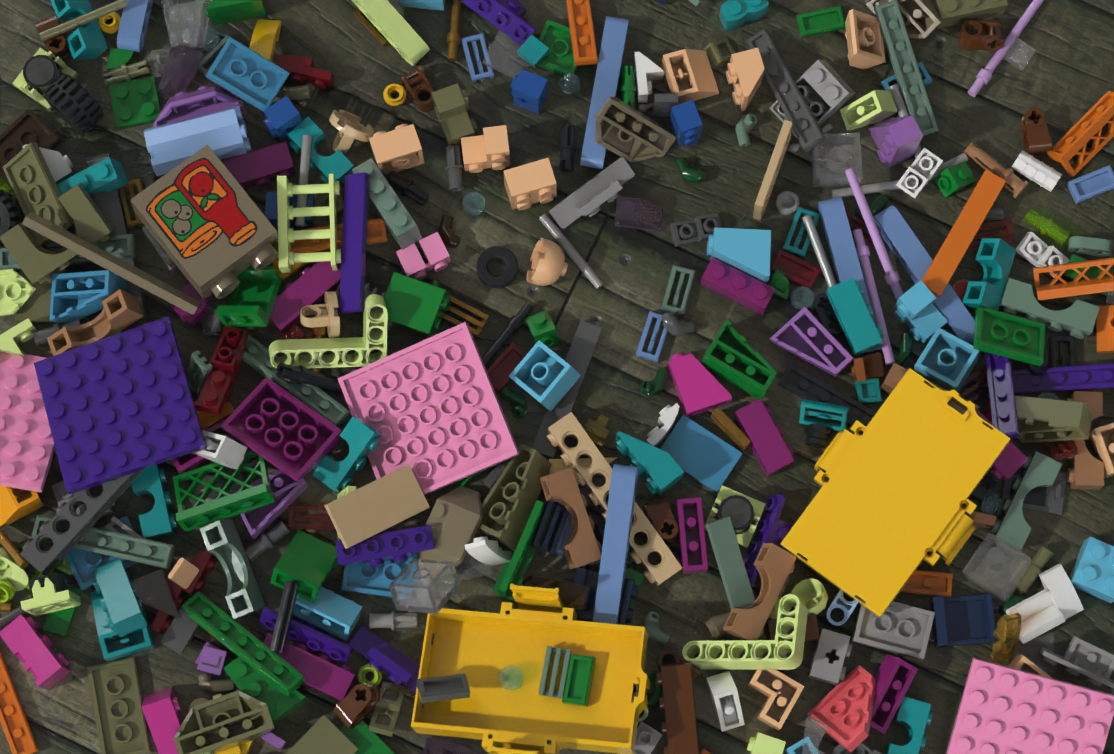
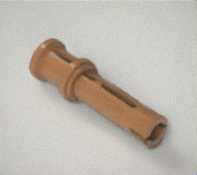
[964,141,1029,199]

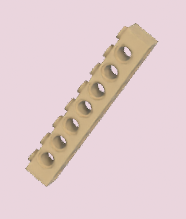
[546,412,682,587]

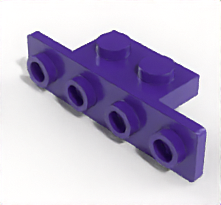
[460,0,536,46]
[744,494,793,585]
[336,525,434,567]
[260,607,352,663]
[349,626,420,694]

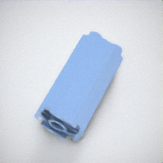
[144,106,252,176]

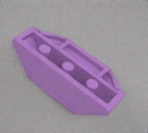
[153,86,247,127]

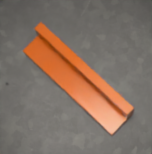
[1047,91,1114,177]
[1033,257,1114,300]

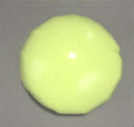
[790,578,828,615]

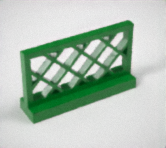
[173,450,276,532]
[492,500,552,602]

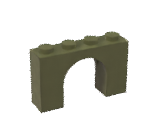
[0,183,113,284]

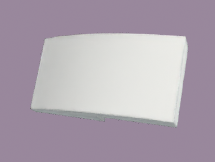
[896,148,944,198]
[1016,232,1069,278]
[646,403,680,447]
[465,537,513,566]
[1039,564,1084,620]

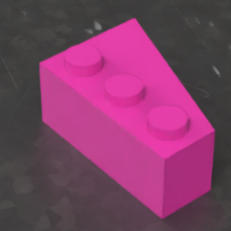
[0,614,71,690]
[142,686,184,754]

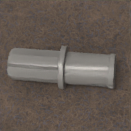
[369,611,418,630]

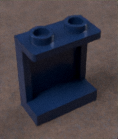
[574,568,638,625]
[930,593,999,648]

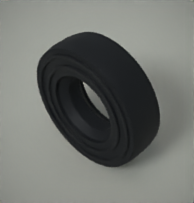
[476,246,518,288]

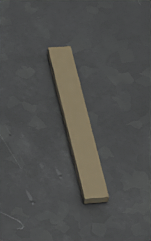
[22,212,201,315]

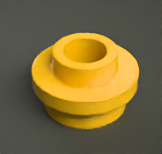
[98,12,121,34]
[383,84,406,106]

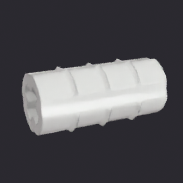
[1011,150,1062,192]

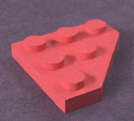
[807,665,876,753]

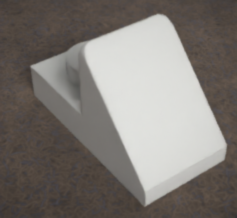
[634,52,664,103]

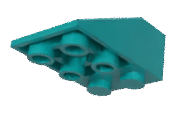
[615,431,684,497]
[91,579,156,662]

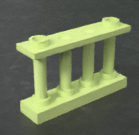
[277,174,342,273]

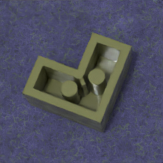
[431,83,478,146]

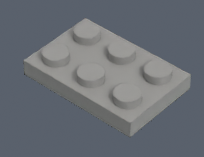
[852,600,935,660]

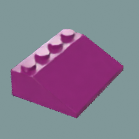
[221,377,342,482]

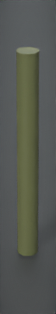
[39,0,128,41]

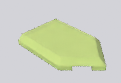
[0,269,36,316]

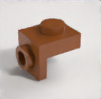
[851,353,885,382]

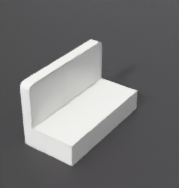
[1006,589,1065,644]

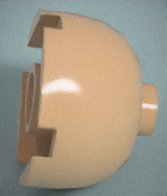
[526,238,568,286]

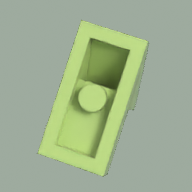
[0,318,38,357]

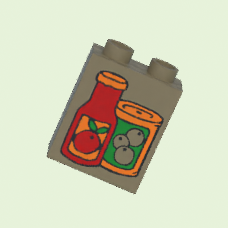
[130,144,278,300]

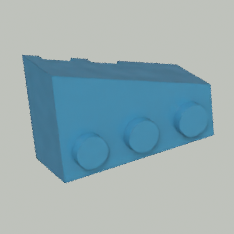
[49,270,127,324]

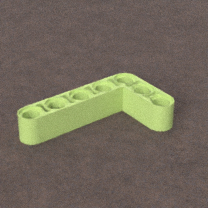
[351,0,430,66]
[268,294,388,369]
[682,594,808,670]

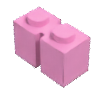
[396,232,451,281]

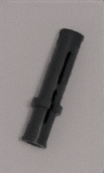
[276,362,341,392]

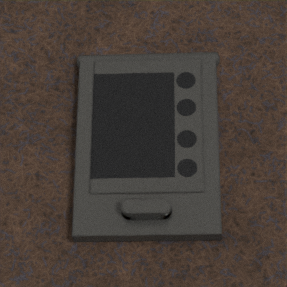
[1000,467,1067,515]

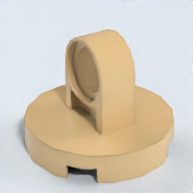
[329,109,374,155]
[300,291,340,338]

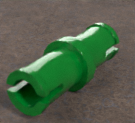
[619,66,637,109]

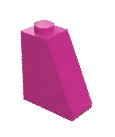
[668,352,732,417]

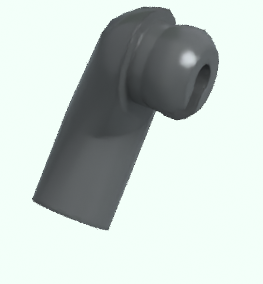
[661,312,694,336]

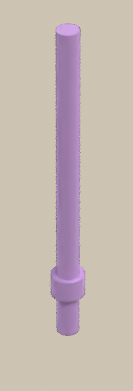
[968,0,1044,97]
[845,168,904,301]
[853,229,895,365]

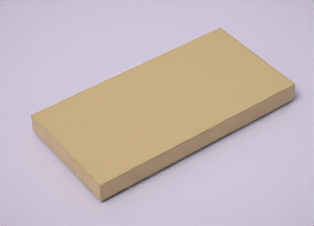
[753,120,793,221]
[324,464,430,549]

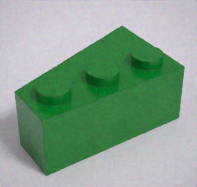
[701,319,777,400]
[224,657,308,725]

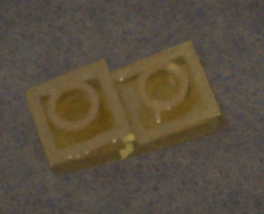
[988,613,1022,664]

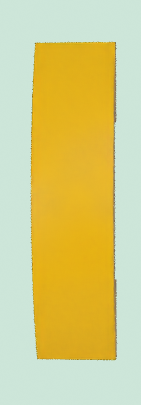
[249,19,282,62]

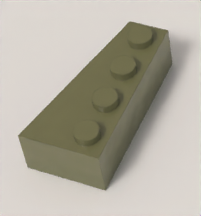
[477,444,552,551]

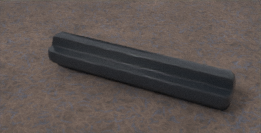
[270,581,299,653]

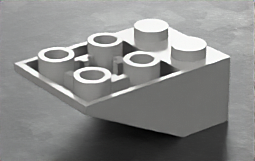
[770,60,855,139]

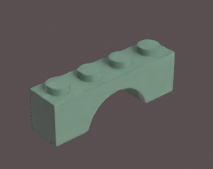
[352,158,422,250]
[999,278,1100,339]
[991,451,1062,551]
[200,518,266,619]

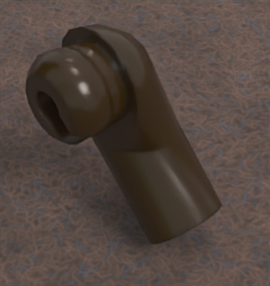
[438,214,460,248]

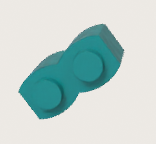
[719,0,769,31]

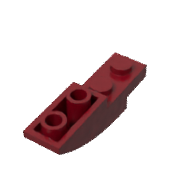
[272,55,334,89]
[195,326,249,415]
[150,550,217,635]

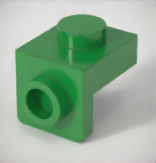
[934,161,977,198]
[525,310,560,348]

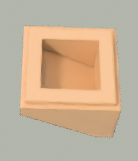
[168,557,199,589]

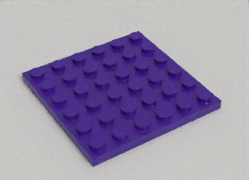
[34,316,207,495]

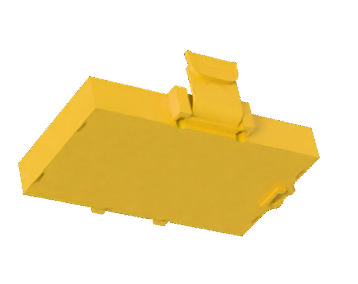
[780,368,1010,618]
[411,584,650,754]

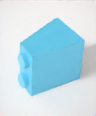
[707,227,771,284]

